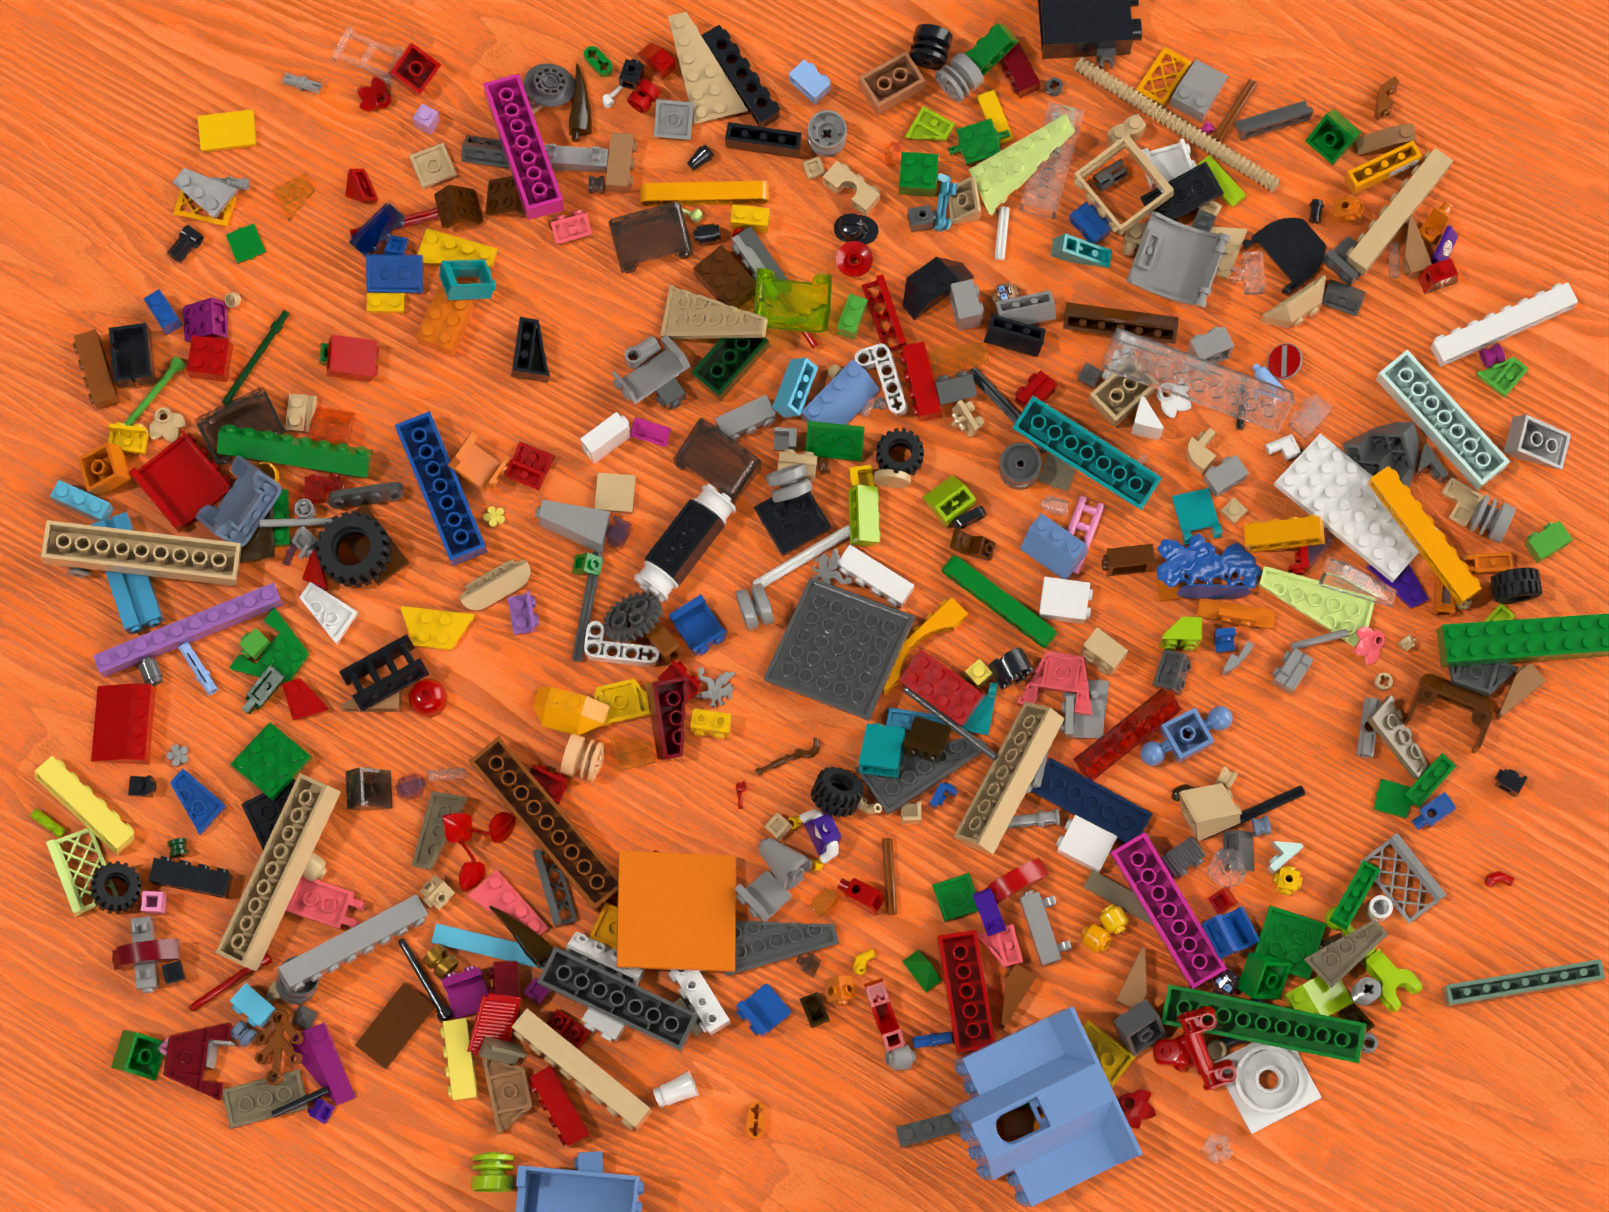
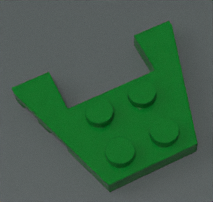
[229,607,310,685]

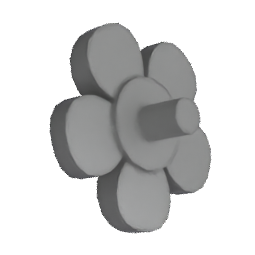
[166,744,189,767]

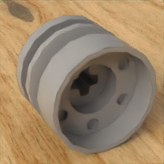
[935,53,984,103]
[807,110,847,157]
[1469,494,1516,544]

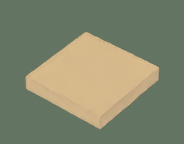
[409,142,457,190]
[594,473,636,514]

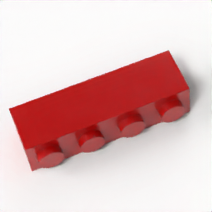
[899,341,942,422]
[529,1065,590,1148]

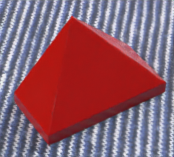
[345,168,378,203]
[302,550,329,591]

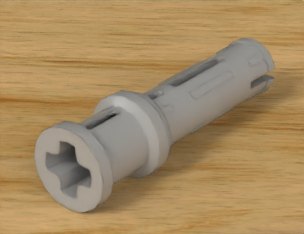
[1007,808,1060,829]

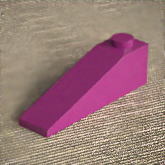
[290,1022,356,1106]

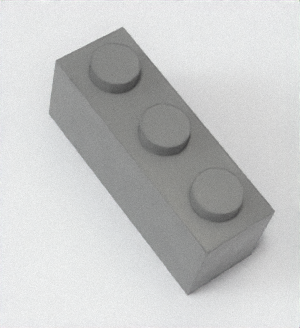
[995,290,1056,324]
[715,395,776,443]

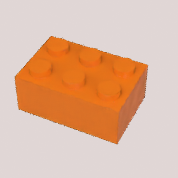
[416,287,475,357]

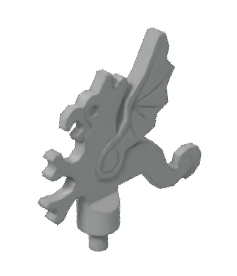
[813,549,852,585]
[696,667,735,708]

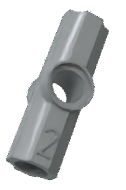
[1356,697,1381,758]

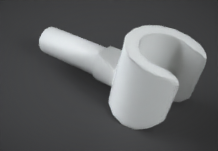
[602,85,623,108]

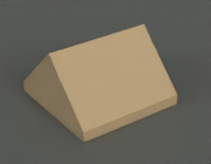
[948,176,981,224]

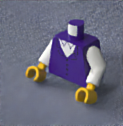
[787,809,841,871]

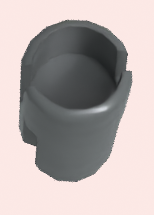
[1093,159,1129,191]

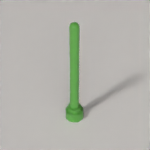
[124,356,187,426]

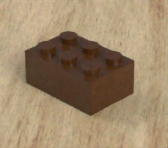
[693,244,759,309]

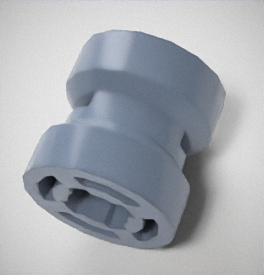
[230,1020,257,1048]

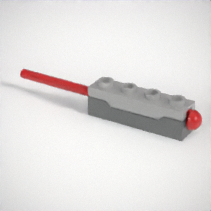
[731,226,819,349]

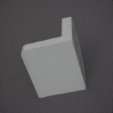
[773,427,797,452]

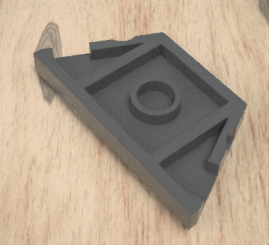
[1448,663,1517,697]

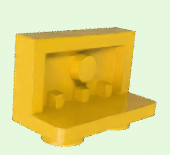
[108,422,149,455]
[690,708,732,739]

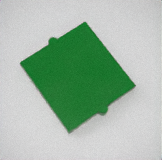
[226,223,266,264]
[1373,779,1412,819]

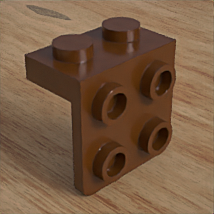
[486,176,527,218]
[434,185,483,229]

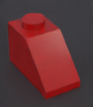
[638,42,676,80]

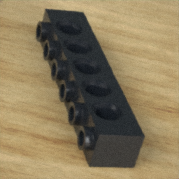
[701,25,781,127]

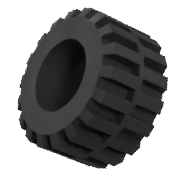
[876,428,924,476]
[1490,567,1543,604]
[811,767,864,817]
[90,861,142,914]

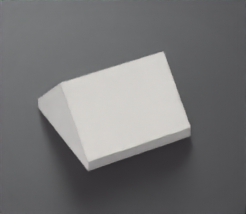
[1131,396,1164,440]

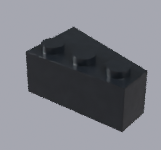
[511,317,550,383]

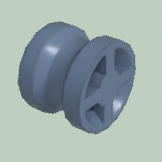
[1251,815,1271,837]

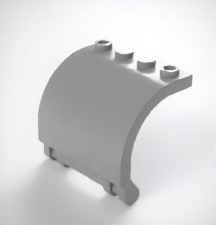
[1126,211,1231,308]

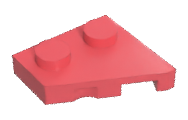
[977,924,1024,968]

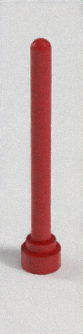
[189,951,273,1011]

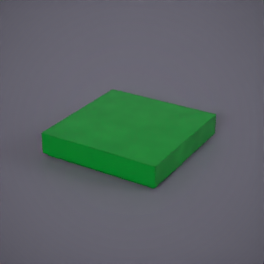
[932,873,978,923]

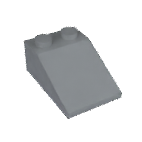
[1170,60,1228,122]
[1504,415,1571,470]

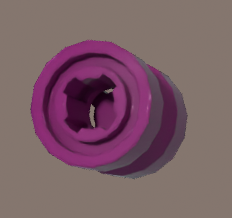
[1480,344,1505,368]

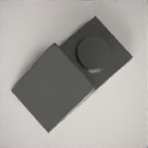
[1416,444,1449,483]

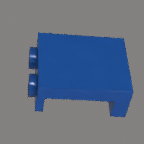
[669,594,727,656]
[1202,906,1260,959]

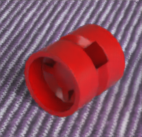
[627,79,661,114]

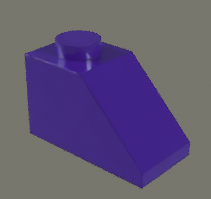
[973,888,1006,937]

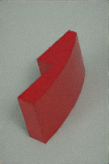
[546,1009,591,1049]

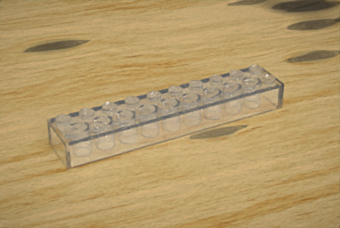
[1102,328,1294,433]

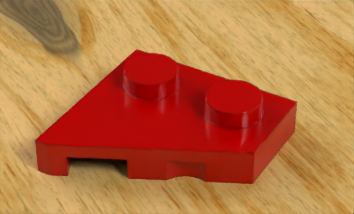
[282,678,329,721]

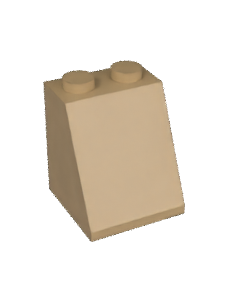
[1179,783,1242,841]

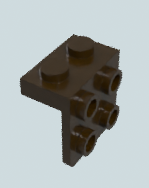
[903,716,951,763]

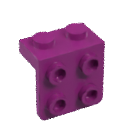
[441,966,488,1019]

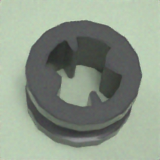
[1045,77,1063,96]

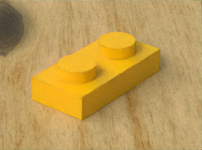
[366,293,405,313]

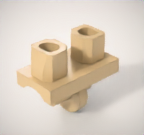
[951,400,984,438]

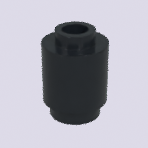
[693,223,721,245]

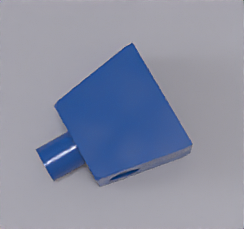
[1411,792,1456,830]

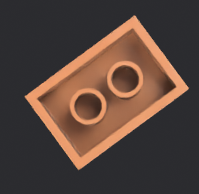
[858,51,925,115]

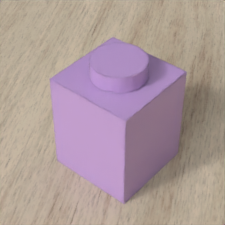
[412,104,440,135]

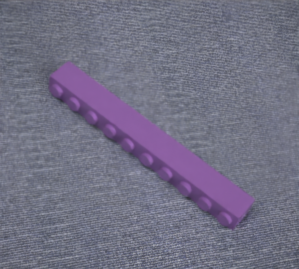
[93,582,284,678]

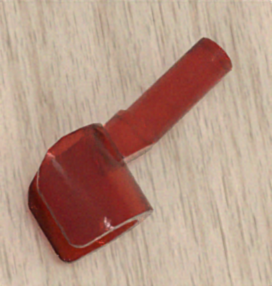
[736,781,748,809]

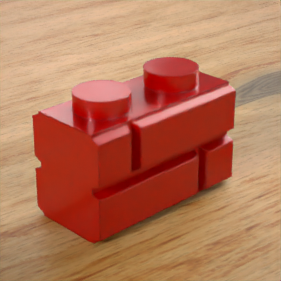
[1015,370,1058,409]

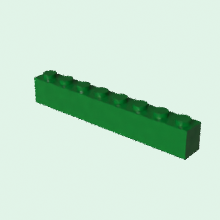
[217,425,372,478]

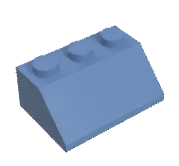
[1020,513,1089,580]

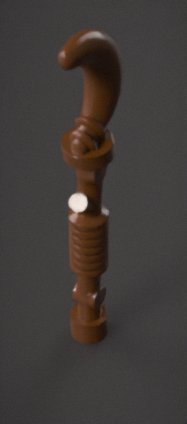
[755,737,820,776]

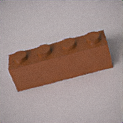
[73,329,120,410]

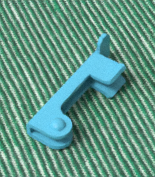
[934,173,957,232]

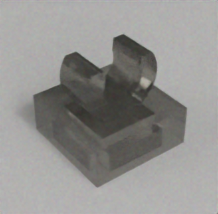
[796,953,822,978]

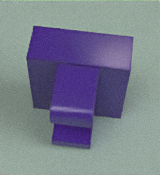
[307,1098,335,1124]

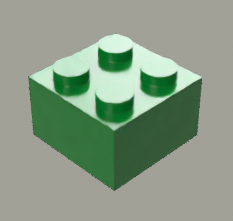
[898,151,939,197]

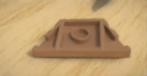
[482,1058,533,1134]

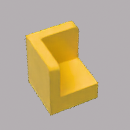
[849,465,874,488]

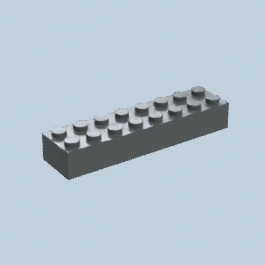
[537,947,699,1053]

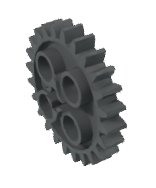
[602,591,663,643]

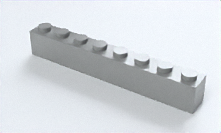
[277,894,428,992]

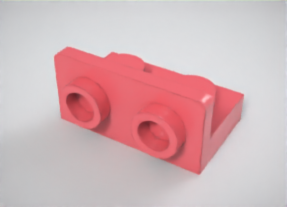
[550,209,592,244]

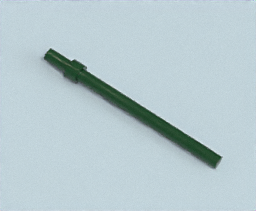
[221,310,290,406]

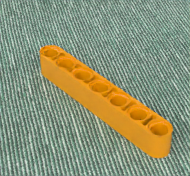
[640,181,769,207]

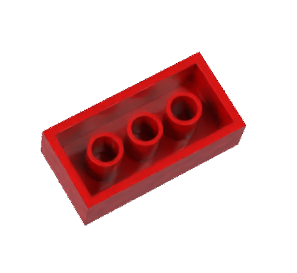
[899,649,986,726]

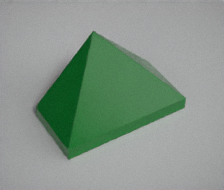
[902,950,941,993]

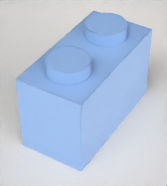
[789,60,831,105]

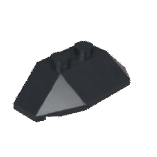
[903,257,974,320]

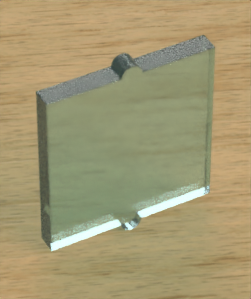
[1039,452,1076,491]

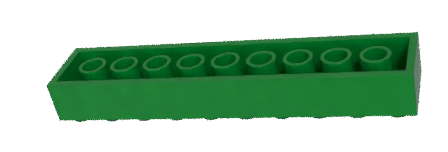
[1436,613,1609,667]
[1161,984,1367,1064]

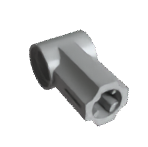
[625,335,661,369]

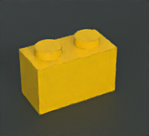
[730,204,770,234]

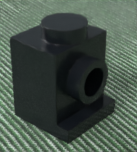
[1494,769,1528,797]

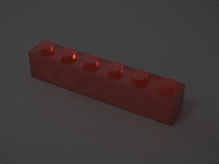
[1073,688,1182,781]

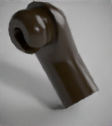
[1171,784,1195,801]

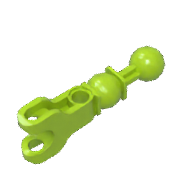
[1325,906,1422,1013]

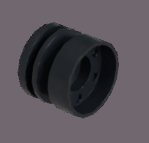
[909,24,953,70]

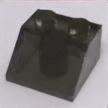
[346,767,392,811]

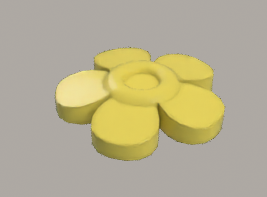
[483,506,505,527]

